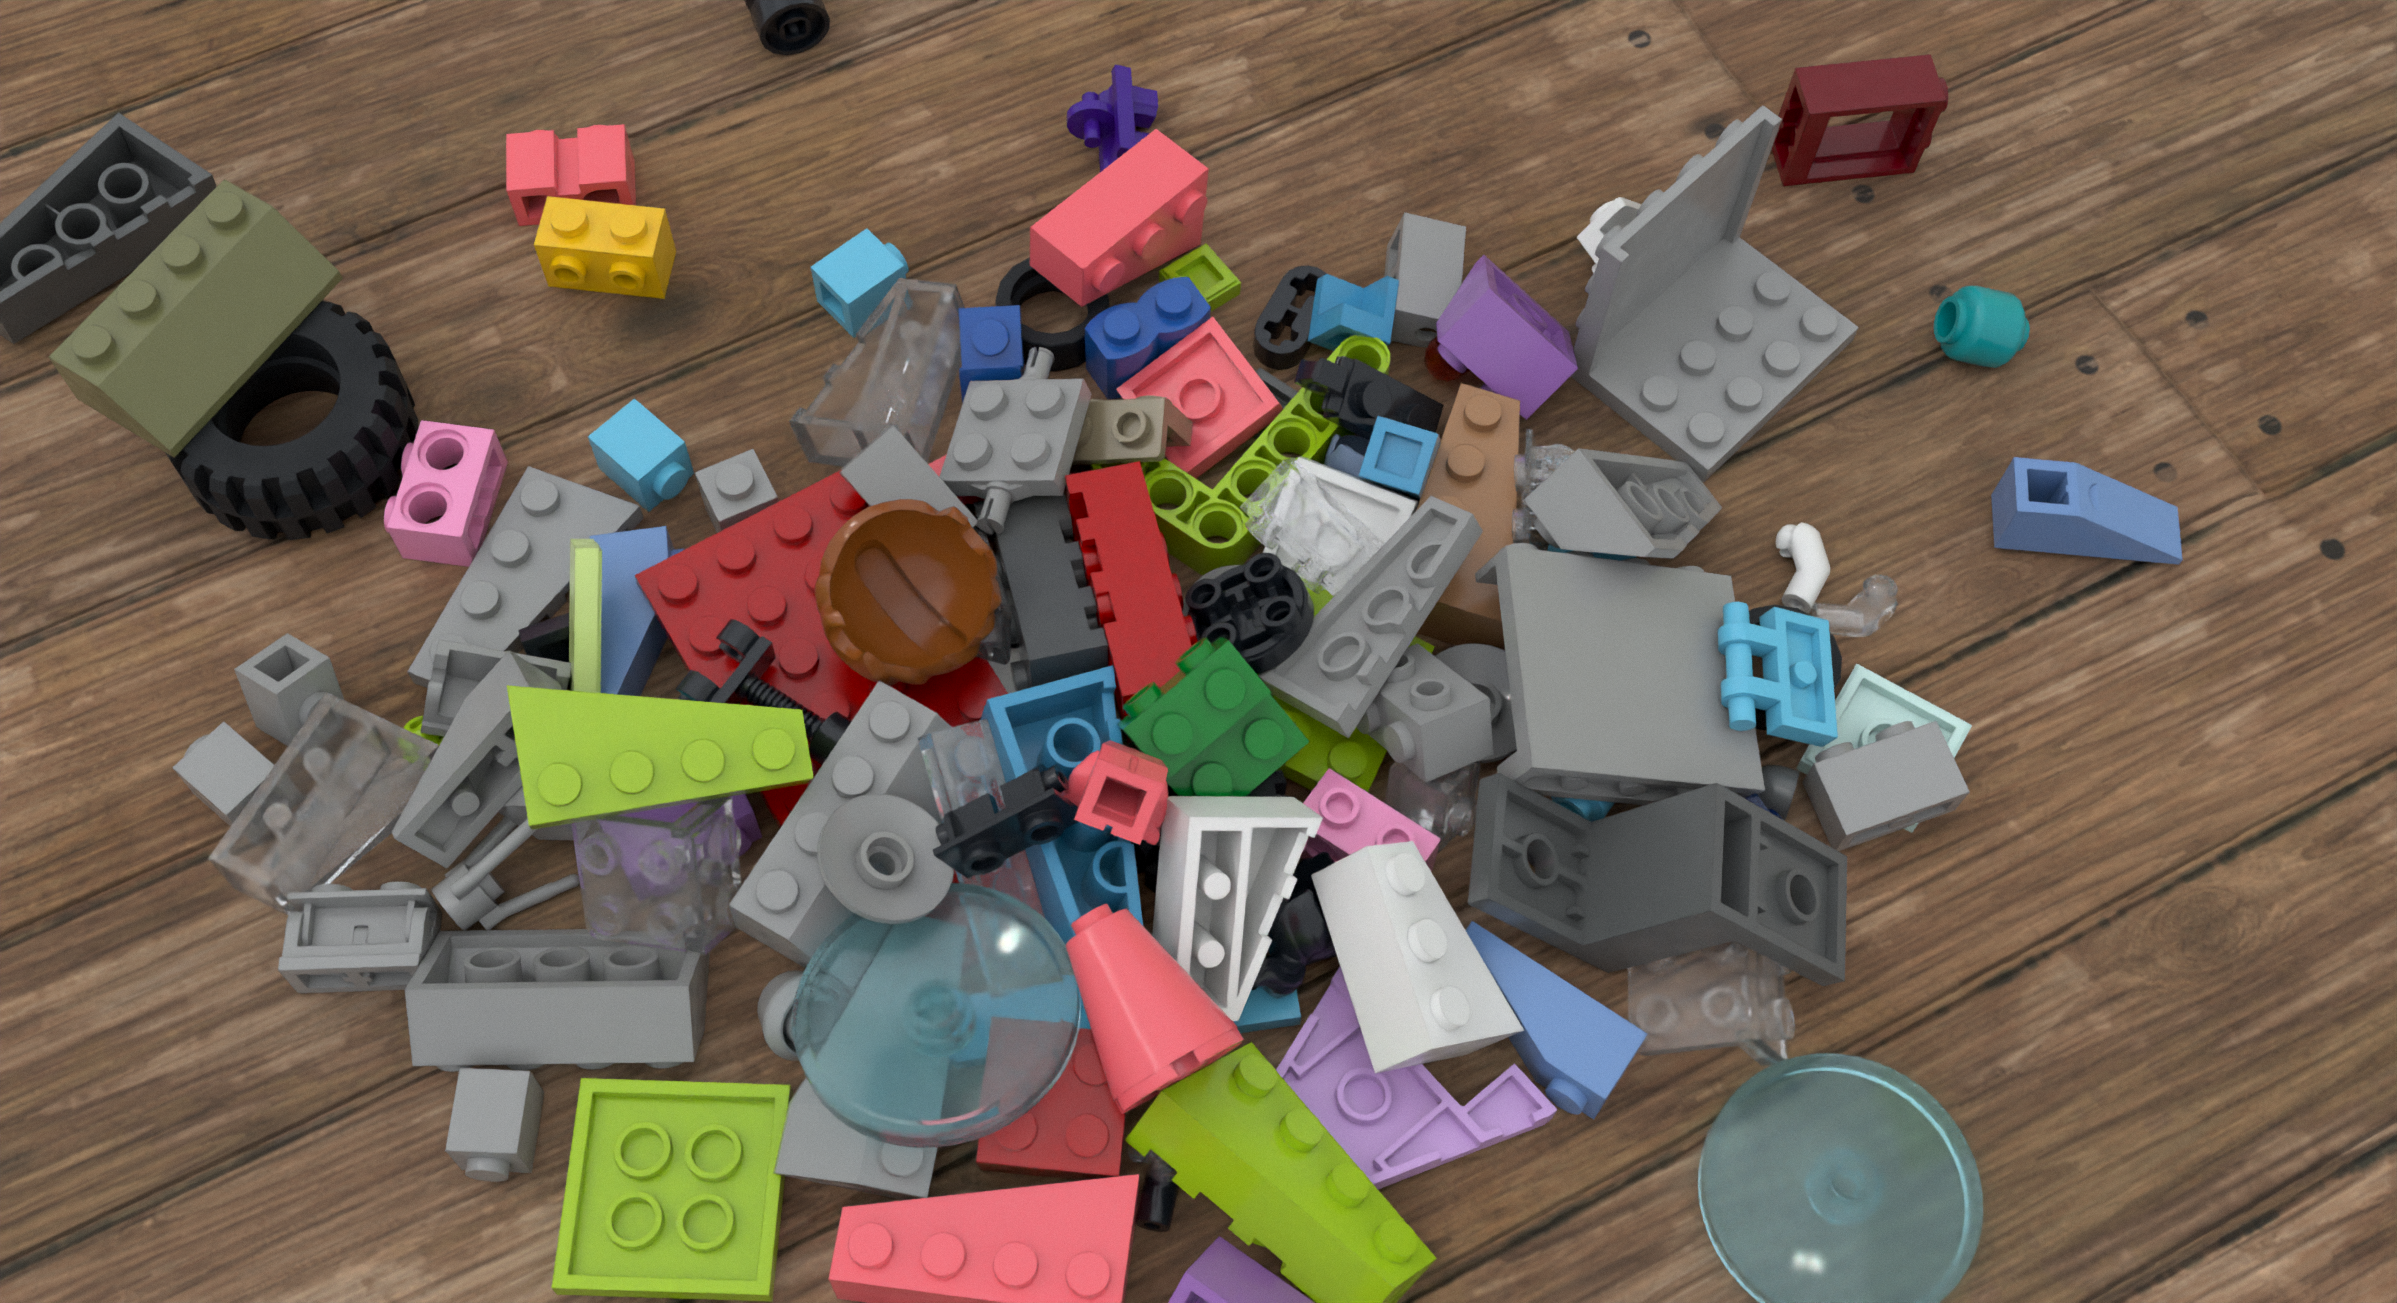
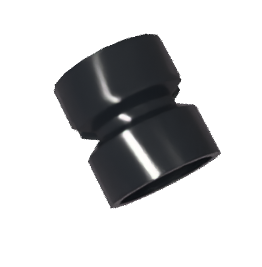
[744,0,830,56]

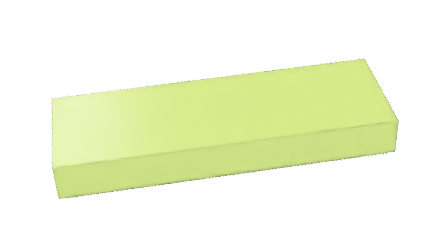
[569,539,602,693]

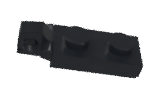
[1294,356,1444,441]

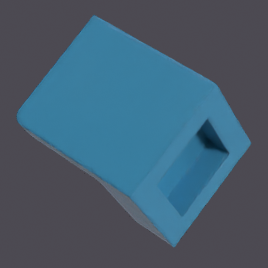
[1308,274,1399,351]
[1358,416,1441,501]

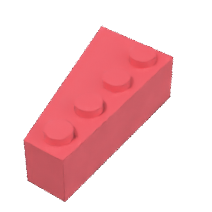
[829,1174,1139,1303]

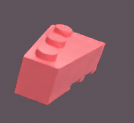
[1030,129,1209,307]

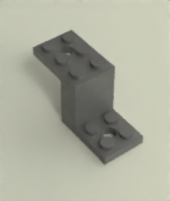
[1468,773,1847,986]

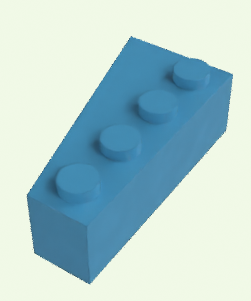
[977,665,1143,974]

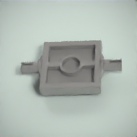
[940,347,1092,534]

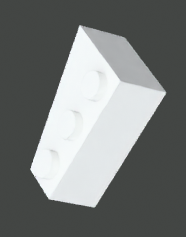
[1152,796,1323,1021]
[1311,841,1524,1073]

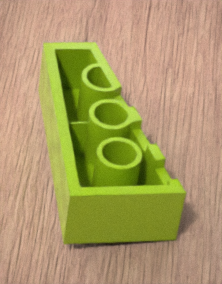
[506,685,814,830]

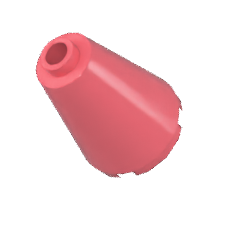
[1065,904,1244,1114]

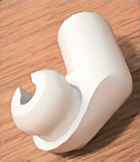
[1776,522,1831,613]

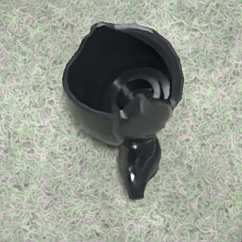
[1252,852,1337,999]

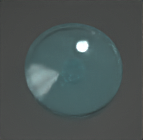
[792,883,1081,1148]
[1698,1053,1983,1303]

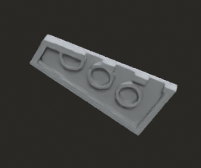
[407,466,644,688]
[1258,496,1483,738]

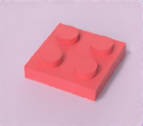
[1116,317,1283,479]

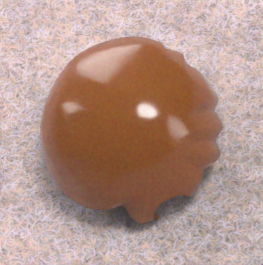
[815,499,1002,686]

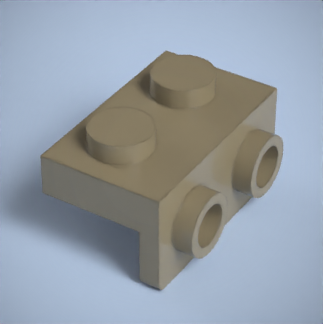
[1072,395,1193,465]

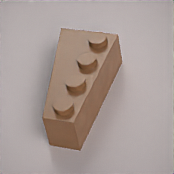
[1416,383,1520,650]

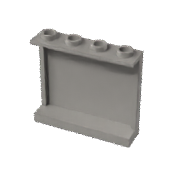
[1475,543,1765,805]

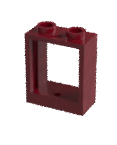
[1772,54,1948,186]

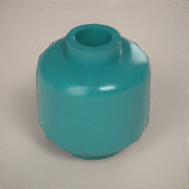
[1934,286,2030,368]

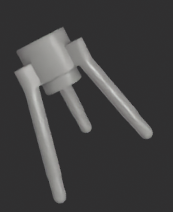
[431,817,580,931]

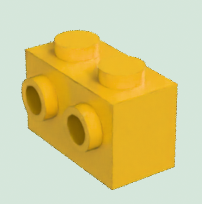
[534,196,676,299]

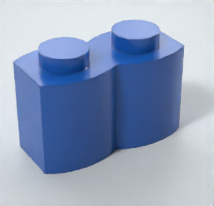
[1085,277,1211,399]

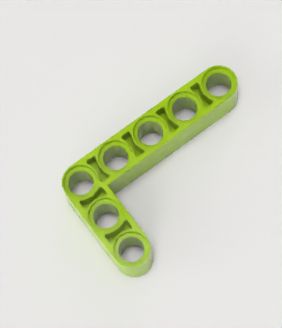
[1091,335,1391,575]

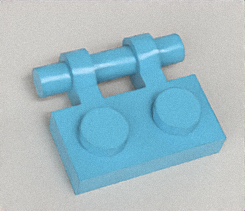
[1717,602,1838,747]

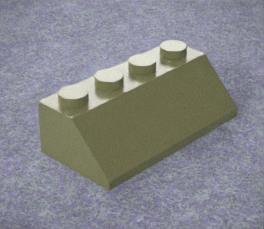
[49,179,343,457]

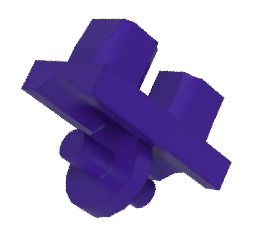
[1066,65,1158,172]

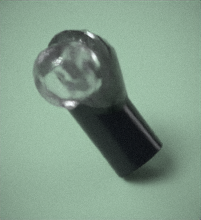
[1128,1145,1179,1232]

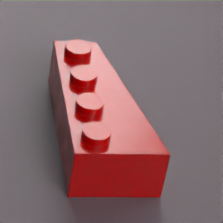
[1065,461,1197,743]

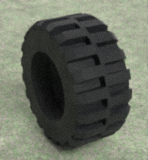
[165,300,418,540]

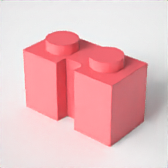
[506,124,636,226]

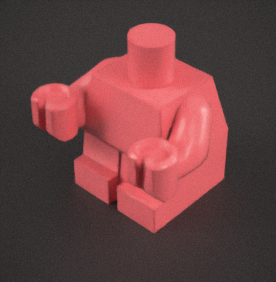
[1061,740,1169,845]

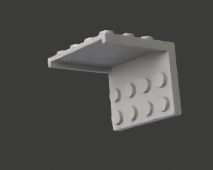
[1571,105,1859,482]

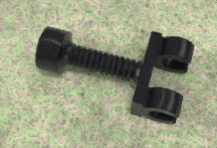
[676,619,852,765]

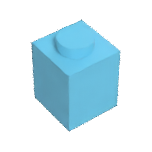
[811,228,909,338]
[588,398,694,512]

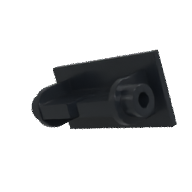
[933,764,1078,879]

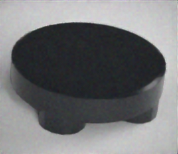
[1185,553,1314,674]

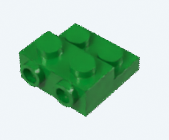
[1117,637,1310,797]

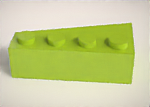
[1125,1042,1437,1303]

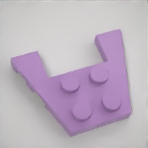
[1276,966,1557,1189]

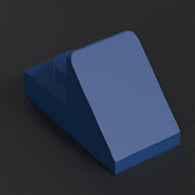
[958,305,1024,402]

